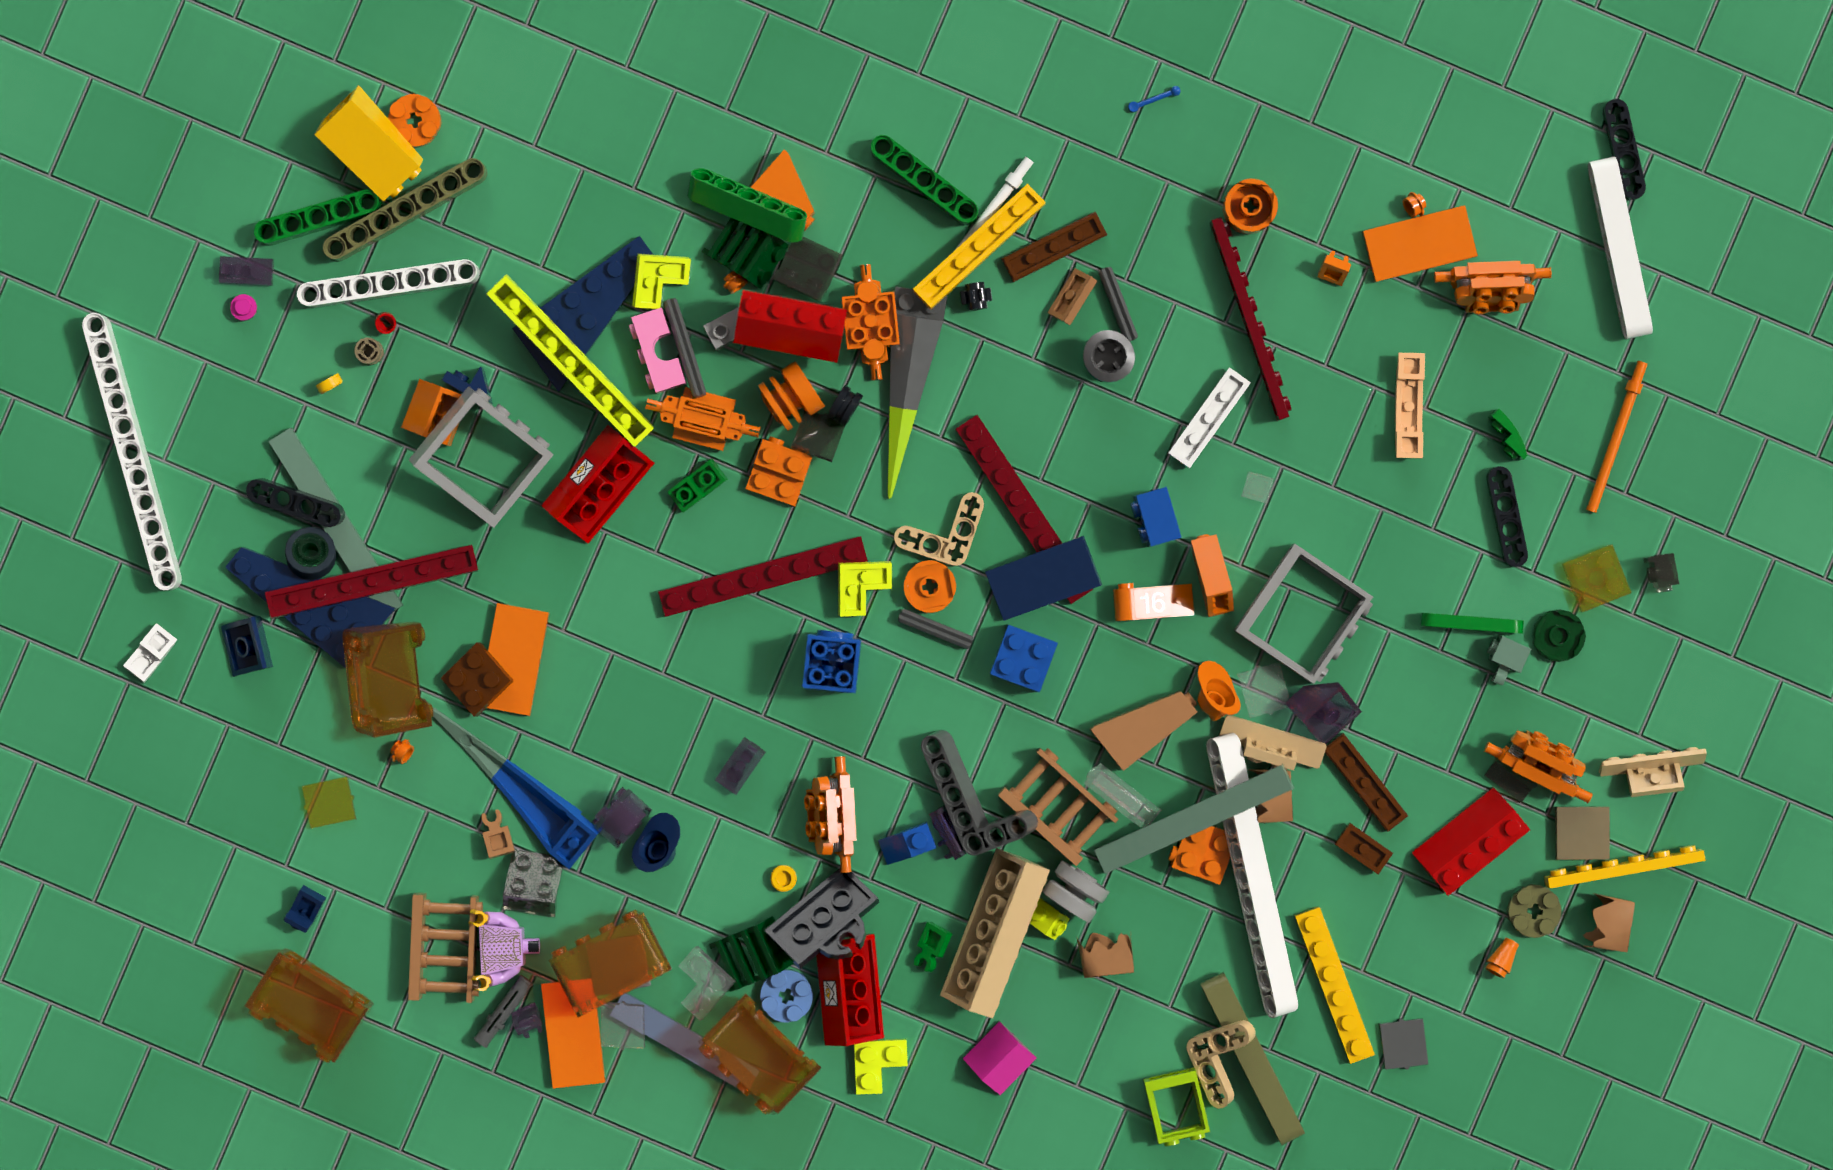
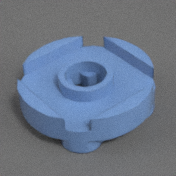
[760,969,813,1023]

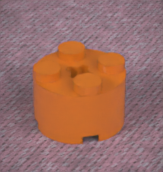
[1223,179,1278,234]

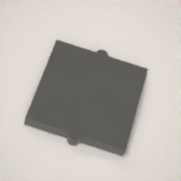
[1379,1018,1428,1070]

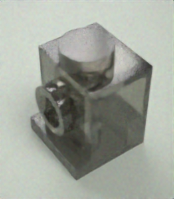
[1643,553,1679,593]

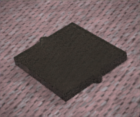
[791,411,845,462]
[1484,740,1537,803]

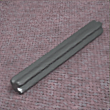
[664,298,706,398]

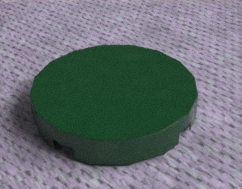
[1532,609,1586,662]

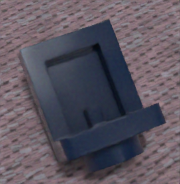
[283,885,326,933]

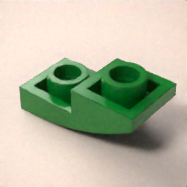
[1488,409,1528,460]
[668,459,728,513]

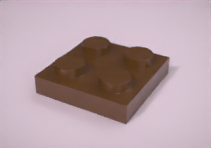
[441,642,514,717]

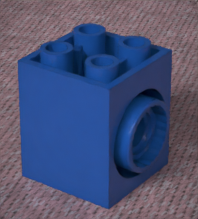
[802,630,862,693]

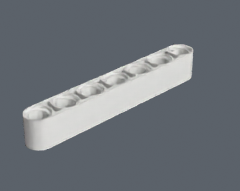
[1588,157,1653,339]
[297,259,480,308]

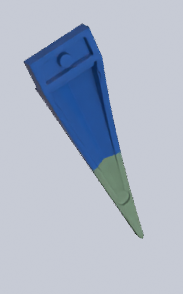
[429,707,601,869]

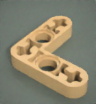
[894,492,984,566]
[1186,1020,1255,1109]

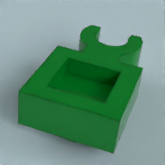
[914,922,953,972]

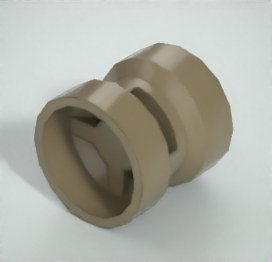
[354,337,384,365]

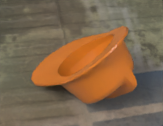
[1197,661,1241,721]

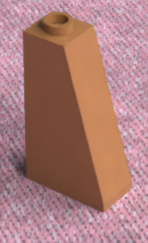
[1090,691,1198,771]

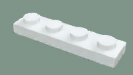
[1168,367,1251,468]

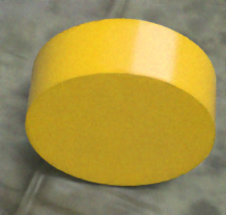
[316,373,343,394]
[770,865,797,892]

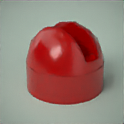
[375,312,396,334]

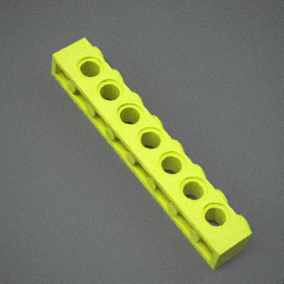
[487,274,654,447]

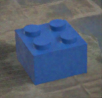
[1130,487,1182,547]
[990,625,1058,692]

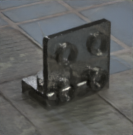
[773,237,843,303]
[503,849,563,918]

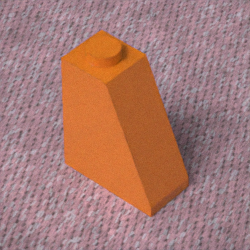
[750,150,815,231]
[1191,534,1234,617]

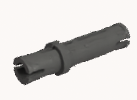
[473,975,534,1048]

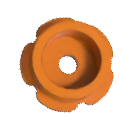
[1403,192,1426,217]
[723,271,748,294]
[390,739,414,764]

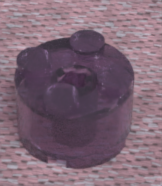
[592,787,652,849]

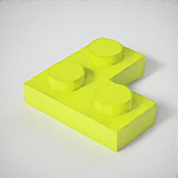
[632,254,691,309]
[838,561,892,617]
[854,1039,908,1095]

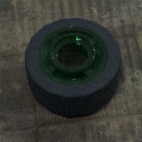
[285,527,336,580]

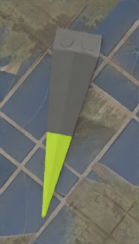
[888,286,947,499]

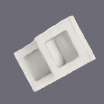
[123,623,177,683]

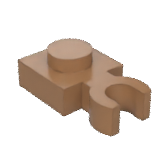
[482,809,515,859]

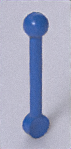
[1128,86,1181,113]

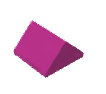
[963,1021,1037,1095]

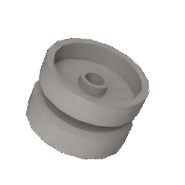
[1042,860,1110,923]

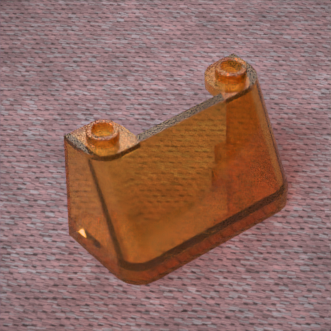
[343,621,433,738]

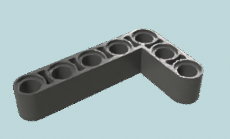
[921,730,1038,856]

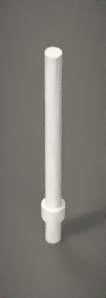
[954,156,1034,251]

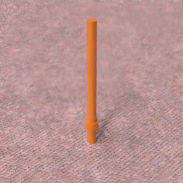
[1586,361,1648,513]

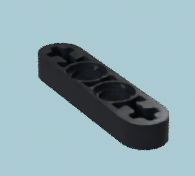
[1603,99,1646,200]
[1487,466,1528,567]
[246,478,345,527]

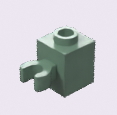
[1487,636,1531,685]

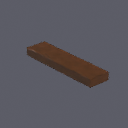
[1002,212,1107,283]
[1325,733,1408,832]

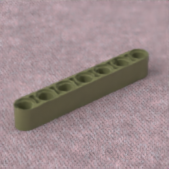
[323,158,487,261]
[1200,972,1305,1145]

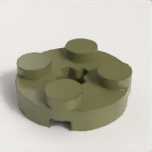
[1507,884,1561,938]

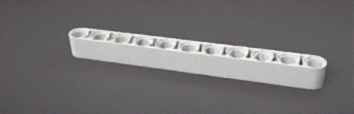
[82,313,182,590]
[1206,733,1298,1018]

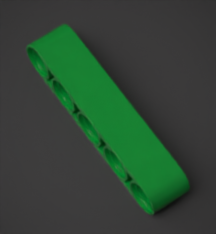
[871,135,978,225]
[687,168,807,243]
[254,190,382,245]

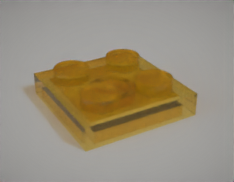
[1562,544,1631,612]

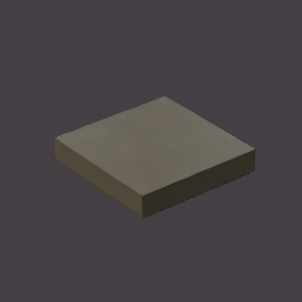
[1555,806,1610,860]

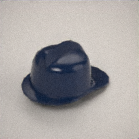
[632,813,680,872]

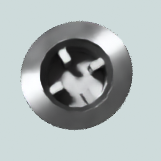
[1083,330,1135,382]

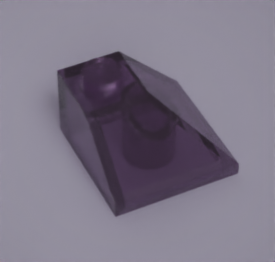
[1285,682,1362,744]

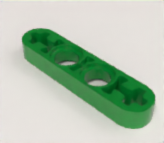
[1421,613,1524,634]

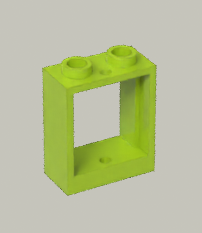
[1143,1067,1210,1146]

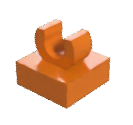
[1317,251,1351,286]

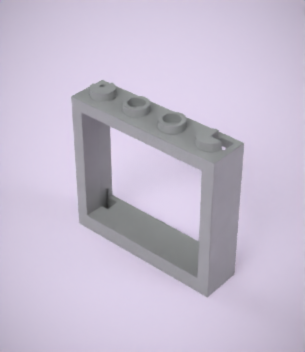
[409,386,554,528]
[1234,544,1373,684]

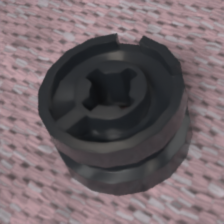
[827,385,863,427]

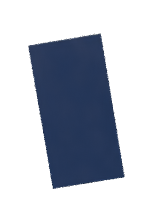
[985,535,1102,621]

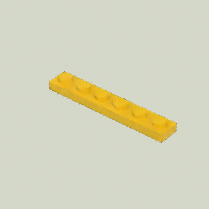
[913,184,1046,310]
[1544,845,1706,888]
[1294,907,1375,1064]

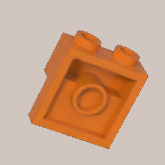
[746,436,813,506]
[1168,826,1230,885]

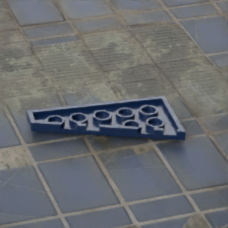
[512,236,653,392]
[225,547,396,668]

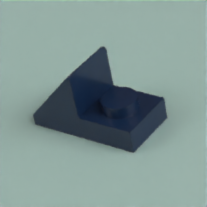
[442,367,493,404]

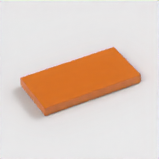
[1362,205,1478,282]
[487,603,550,716]
[541,978,606,1089]

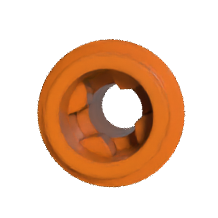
[1485,938,1519,979]

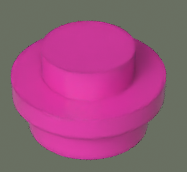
[230,294,257,321]

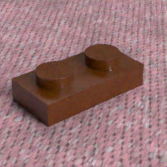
[1334,822,1393,875]

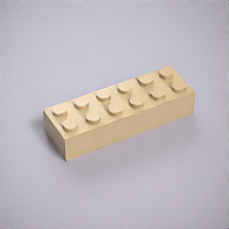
[940,848,1050,1018]

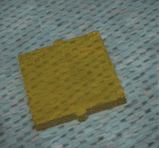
[302,777,356,828]

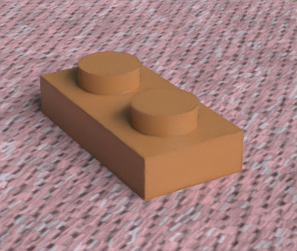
[1047,268,1097,325]

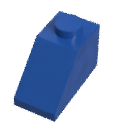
[878,822,936,865]

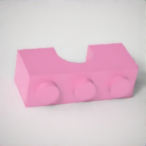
[629,308,687,394]

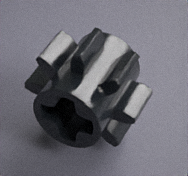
[960,282,992,311]

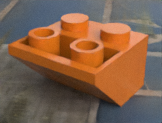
[401,379,462,446]

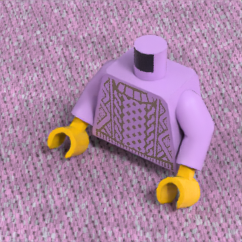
[469,909,540,991]

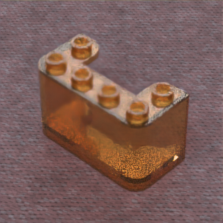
[549,909,672,1017]
[245,948,374,1063]
[698,994,821,1115]

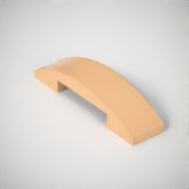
[1395,353,1425,459]

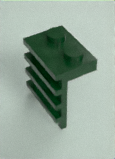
[702,218,789,289]
[709,916,794,992]

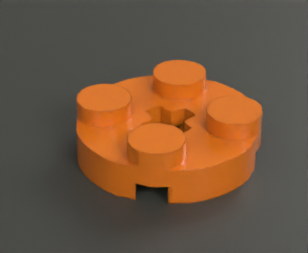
[388,94,441,148]
[904,560,956,613]

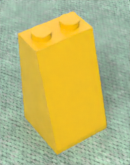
[314,85,423,201]

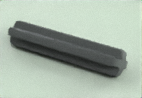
[1099,267,1138,341]
[898,609,973,649]

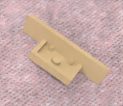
[1219,715,1326,771]
[1599,747,1707,797]

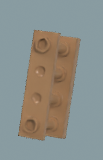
[998,748,1119,866]
[408,893,483,1003]

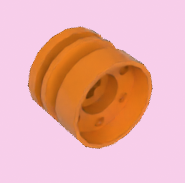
[758,361,825,431]

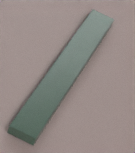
[268,428,403,610]
[1094,764,1294,874]

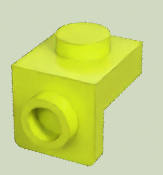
[1030,897,1070,940]

